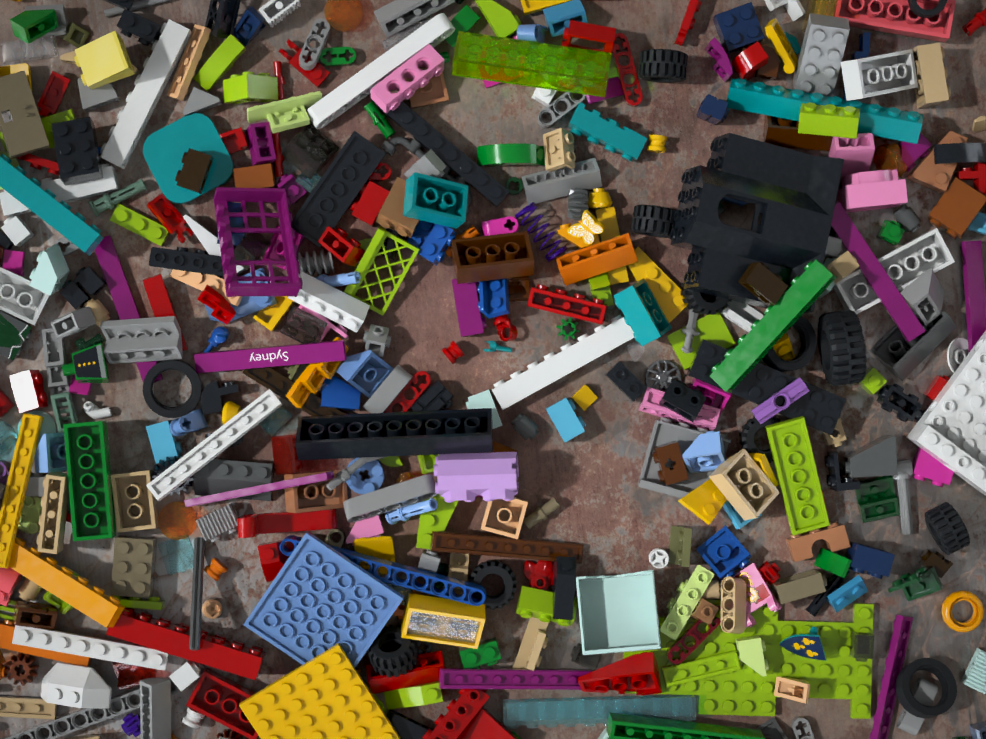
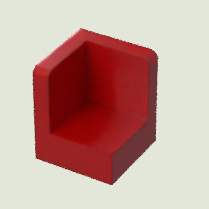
[220,127,249,154]

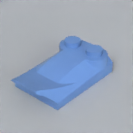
[204,267,278,324]

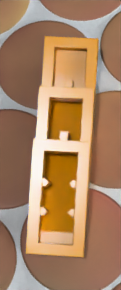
[286,337,349,408]

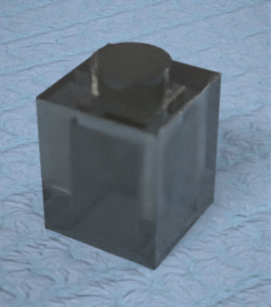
[850,632,874,662]

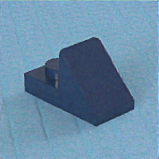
[233,6,266,46]

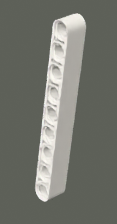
[306,13,455,129]

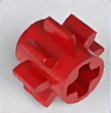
[758,561,781,585]

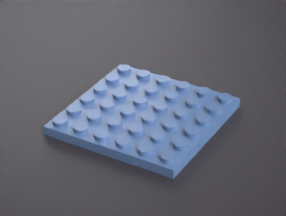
[243,531,404,667]

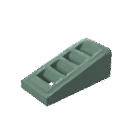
[50,391,79,433]

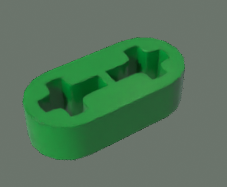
[320,47,357,67]

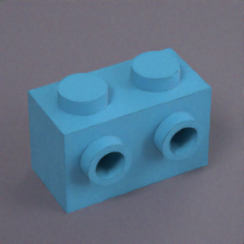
[543,0,588,37]

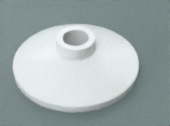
[947,338,969,373]

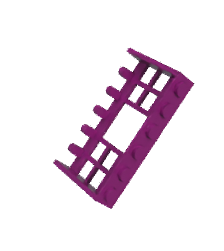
[213,187,303,297]

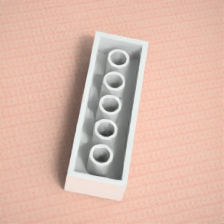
[833,228,955,314]

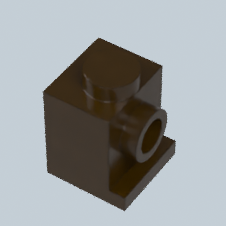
[919,549,953,578]

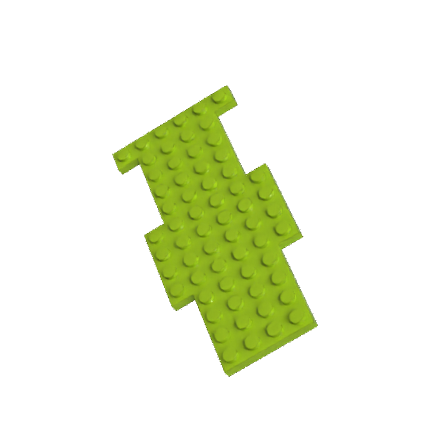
[623,599,874,719]

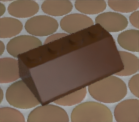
[763,115,833,152]

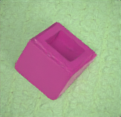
[69,374,92,395]

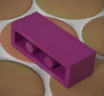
[452,279,487,337]

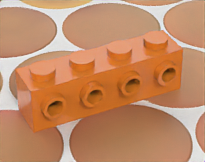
[556,233,638,286]

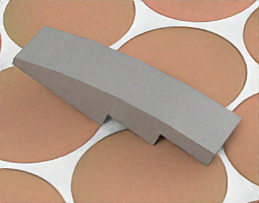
[42,328,72,408]

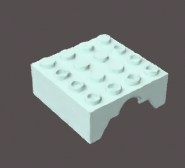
[576,570,661,656]

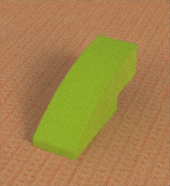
[194,34,246,92]

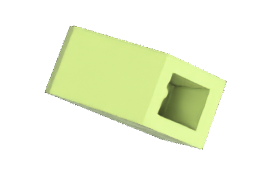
[735,635,769,677]

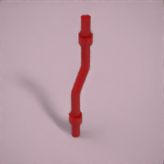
[272,61,285,177]

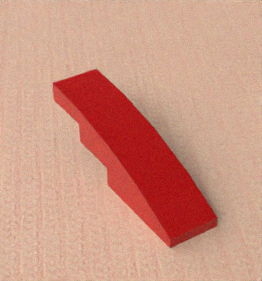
[143,274,188,351]

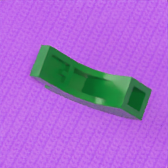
[477,143,545,167]

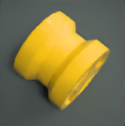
[647,135,667,153]

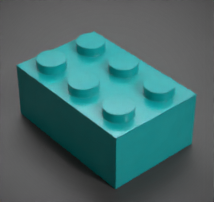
[403,172,469,229]
[614,279,672,346]

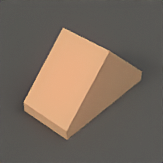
[774,676,810,704]

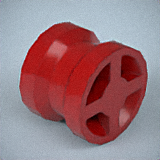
[442,341,465,364]

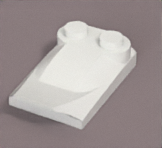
[0,267,49,325]

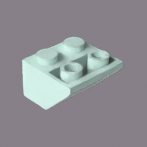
[29,244,70,296]

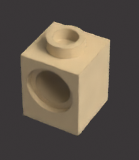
[827,251,860,284]

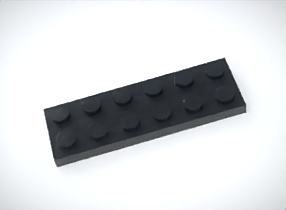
[291,131,386,248]

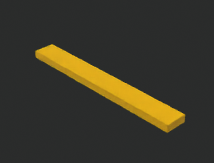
[0,413,44,569]

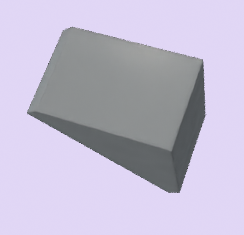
[183,87,222,116]

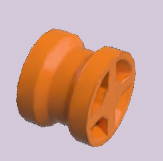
[204,557,228,581]

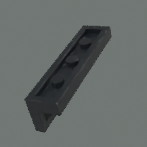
[205,0,241,38]

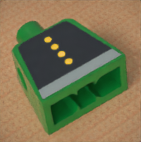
[62,343,110,383]

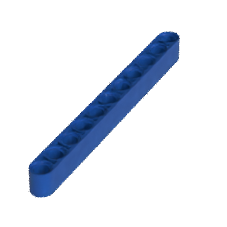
[280,535,487,606]

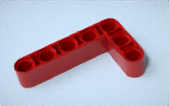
[237,509,337,538]

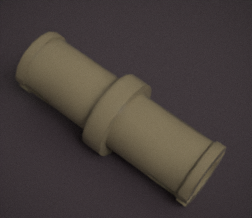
[523,497,561,529]

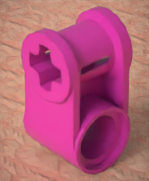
[481,216,519,236]

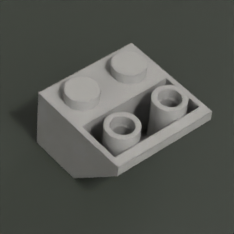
[900,268,945,326]

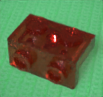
[112,662,157,690]

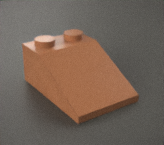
[284,469,348,513]

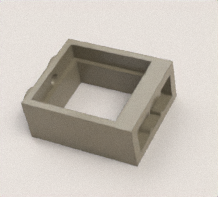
[771,569,827,604]

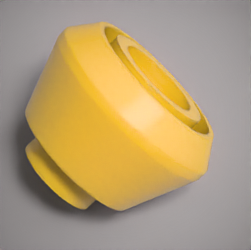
[588,188,613,208]
[222,401,242,425]

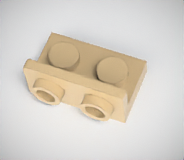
[543,128,576,172]

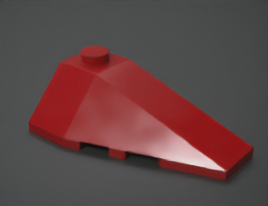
[578,652,662,695]

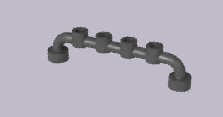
[380,137,472,216]

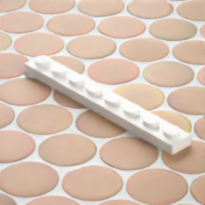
[146,389,282,502]
[12,625,169,671]

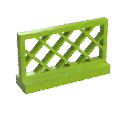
[344,226,420,316]

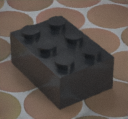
[51,117,103,186]

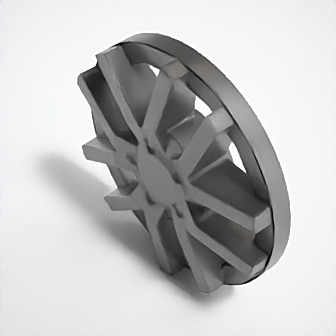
[645,360,681,391]

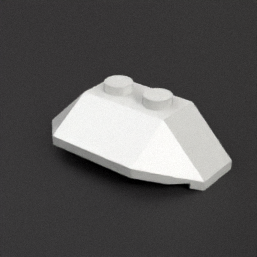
[41,662,112,709]

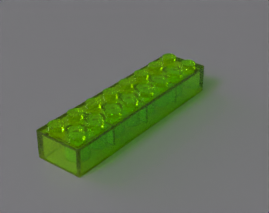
[452,31,612,97]

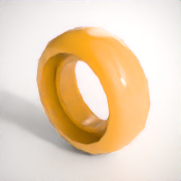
[941,590,984,633]

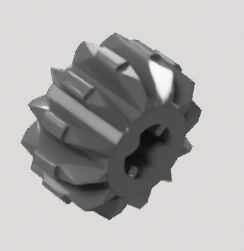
[568,188,588,220]

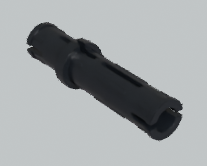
[805,570,850,617]

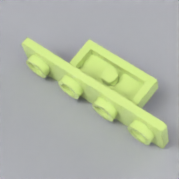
[247,91,322,133]
[660,565,714,640]

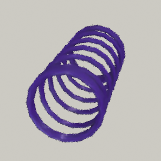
[515,202,567,262]

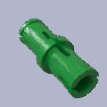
[364,101,396,139]

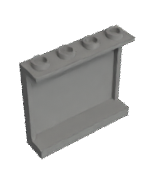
[637,417,731,498]

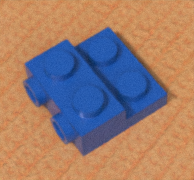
[407,220,457,266]
[696,525,751,581]

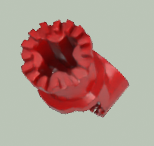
[494,314,518,341]

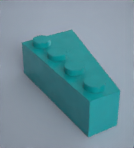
[568,102,648,162]

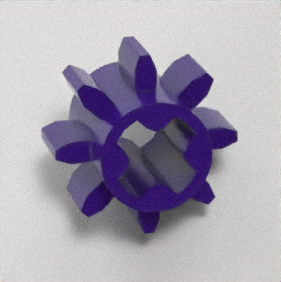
[121,712,141,738]

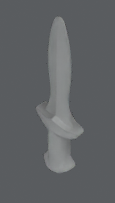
[681,309,700,353]

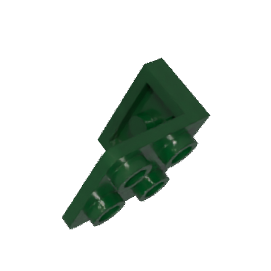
[888,566,944,601]

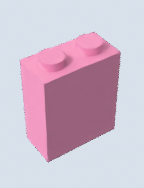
[828,133,875,177]

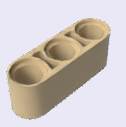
[721,576,746,634]

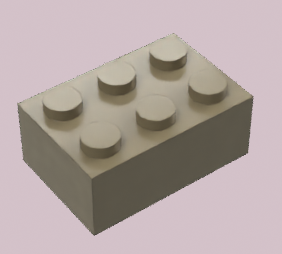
[111,535,157,598]

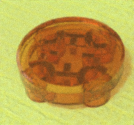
[324,0,363,32]
[874,143,907,179]
[158,501,197,540]

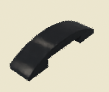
[933,143,986,164]

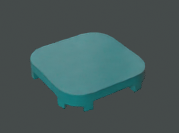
[143,113,235,205]

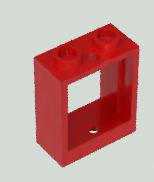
[560,20,616,69]

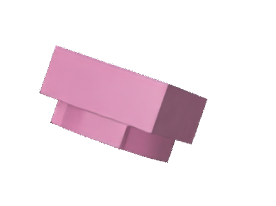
[837,169,908,213]

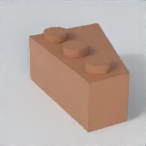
[905,131,968,193]

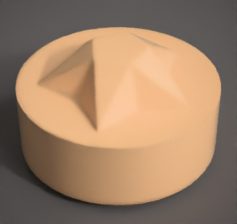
[202,599,222,619]

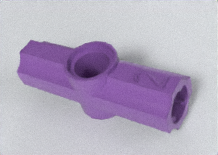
[751,377,809,424]

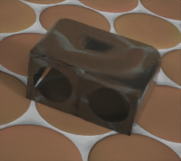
[234,233,271,270]

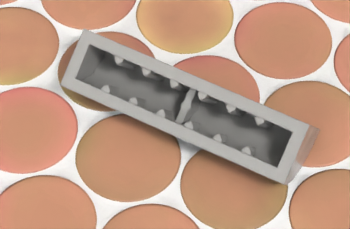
[521,158,602,205]
[140,678,171,739]

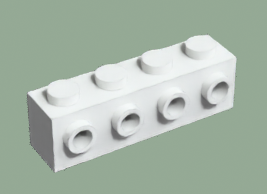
[288,271,370,333]

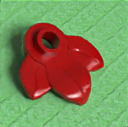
[523,560,553,591]

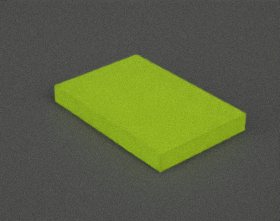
[667,313,735,370]

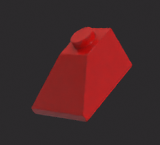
[258,540,294,582]

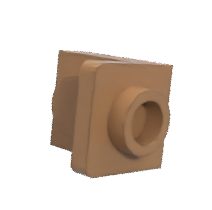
[690,599,718,624]

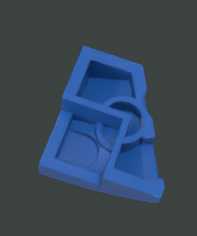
[321,375,361,411]

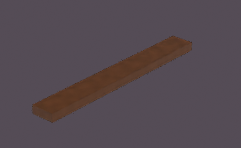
[430,531,584,564]

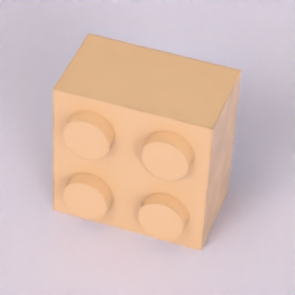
[480,497,528,539]

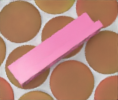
[639,387,721,431]

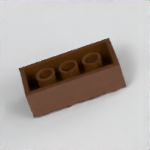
[451,231,534,284]

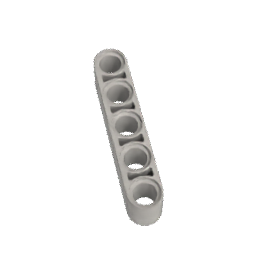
[343,474,437,523]

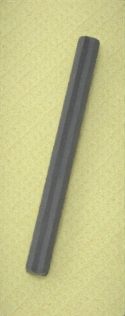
[189,537,205,651]

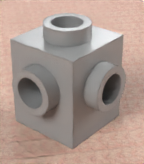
[363,324,392,357]

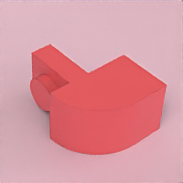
[0,567,23,606]

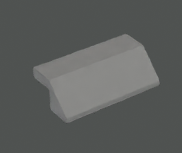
[100,316,183,364]

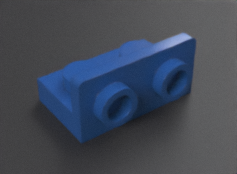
[477,278,510,319]

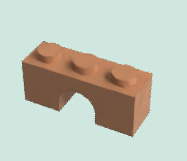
[786,521,850,562]

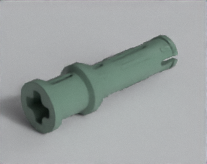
[88,179,147,217]

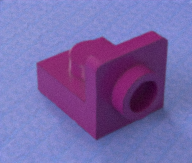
[277,173,307,205]

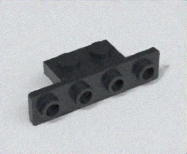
[149,247,224,276]

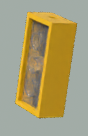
[401,593,486,649]

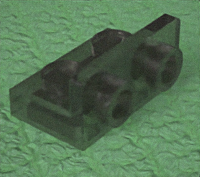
[281,305,328,344]

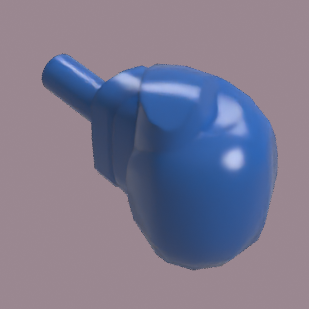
[204,326,229,352]

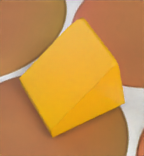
[571,384,598,411]

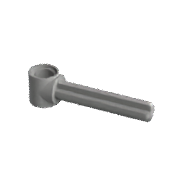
[891,459,913,535]

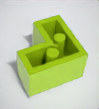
[223,71,278,104]

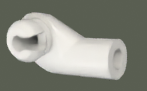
[83,401,112,419]

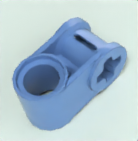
[517,24,547,48]
[169,409,208,436]

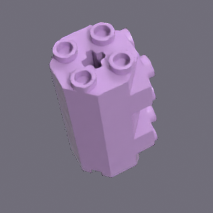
[434,452,519,503]

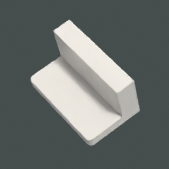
[720,300,763,333]

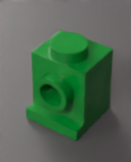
[876,220,905,245]

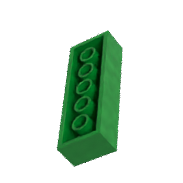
[63,420,116,541]

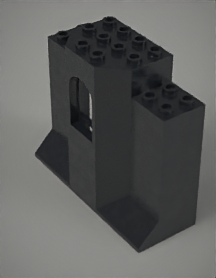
[670,133,844,313]

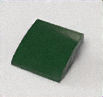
[855,475,900,523]

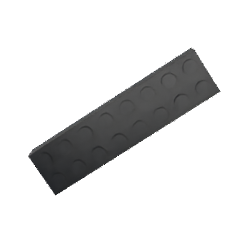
[687,339,847,435]

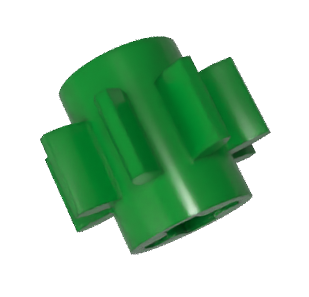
[556,317,580,341]

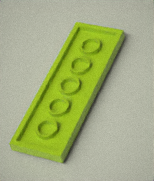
[765,416,830,536]

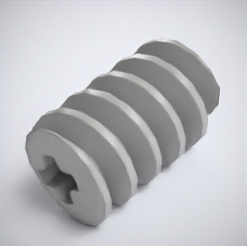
[296,250,335,275]

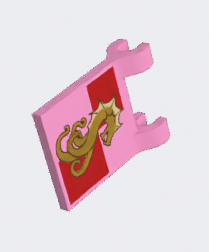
[733,563,782,628]

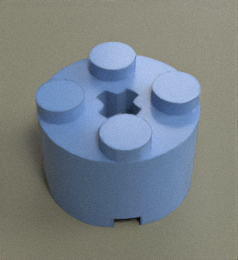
[346,458,385,494]

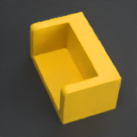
[253,296,295,332]

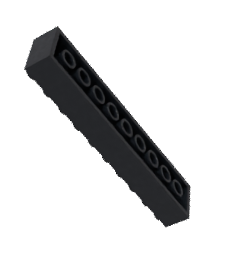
[295,408,493,460]

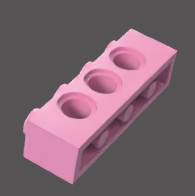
[371,44,445,113]

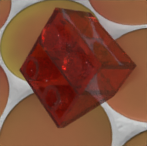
[271,434,303,475]

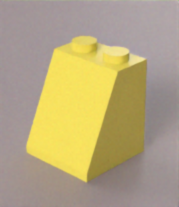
[74,31,135,90]

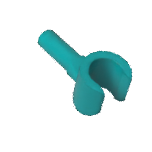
[483,341,511,352]

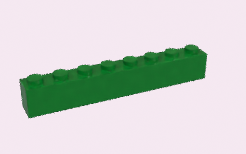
[710,259,836,393]
[607,712,765,739]

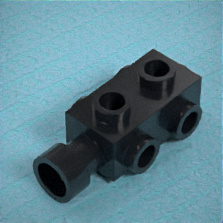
[876,384,926,423]

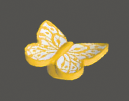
[567,210,605,245]

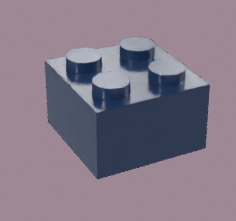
[713,2,765,54]
[845,541,895,579]

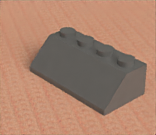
[870,310,956,381]
[194,458,275,501]

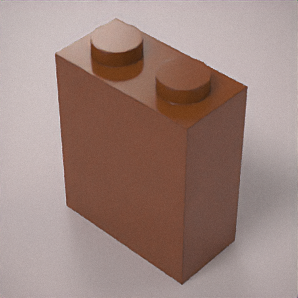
[928,177,986,239]

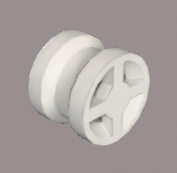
[649,548,669,568]
[182,707,205,729]

